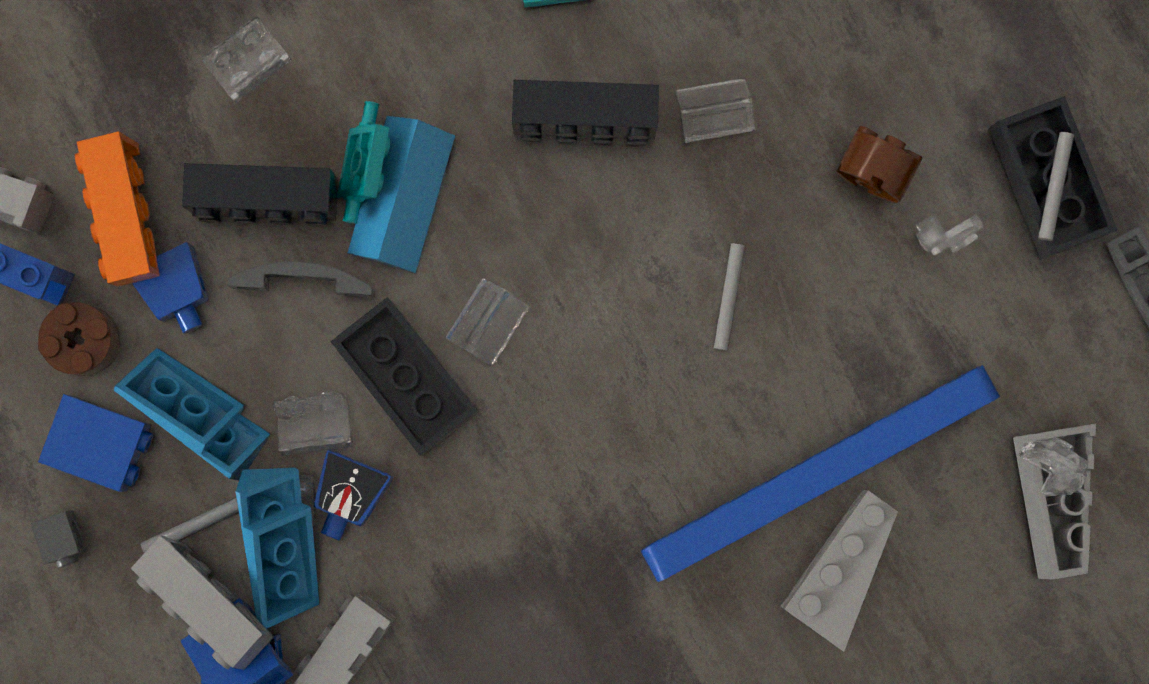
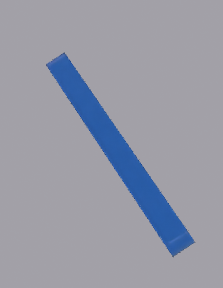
[640,365,1000,582]

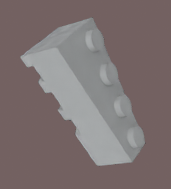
[1013,424,1096,579]
[780,490,898,652]
[131,535,274,670]

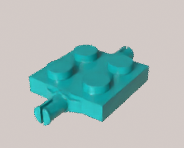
[337,101,390,224]

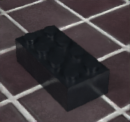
[512,80,659,145]
[989,96,1117,260]
[182,163,338,226]
[330,297,479,456]

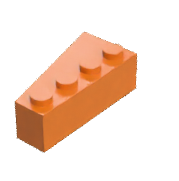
[75,131,160,286]

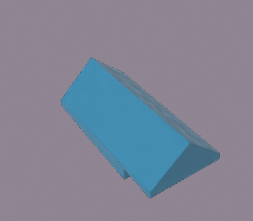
[347,116,455,274]
[114,348,270,480]
[235,468,319,629]

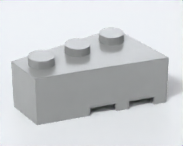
[0,167,55,235]
[295,592,397,684]

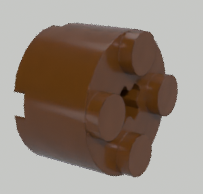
[836,126,922,203]
[38,302,120,376]

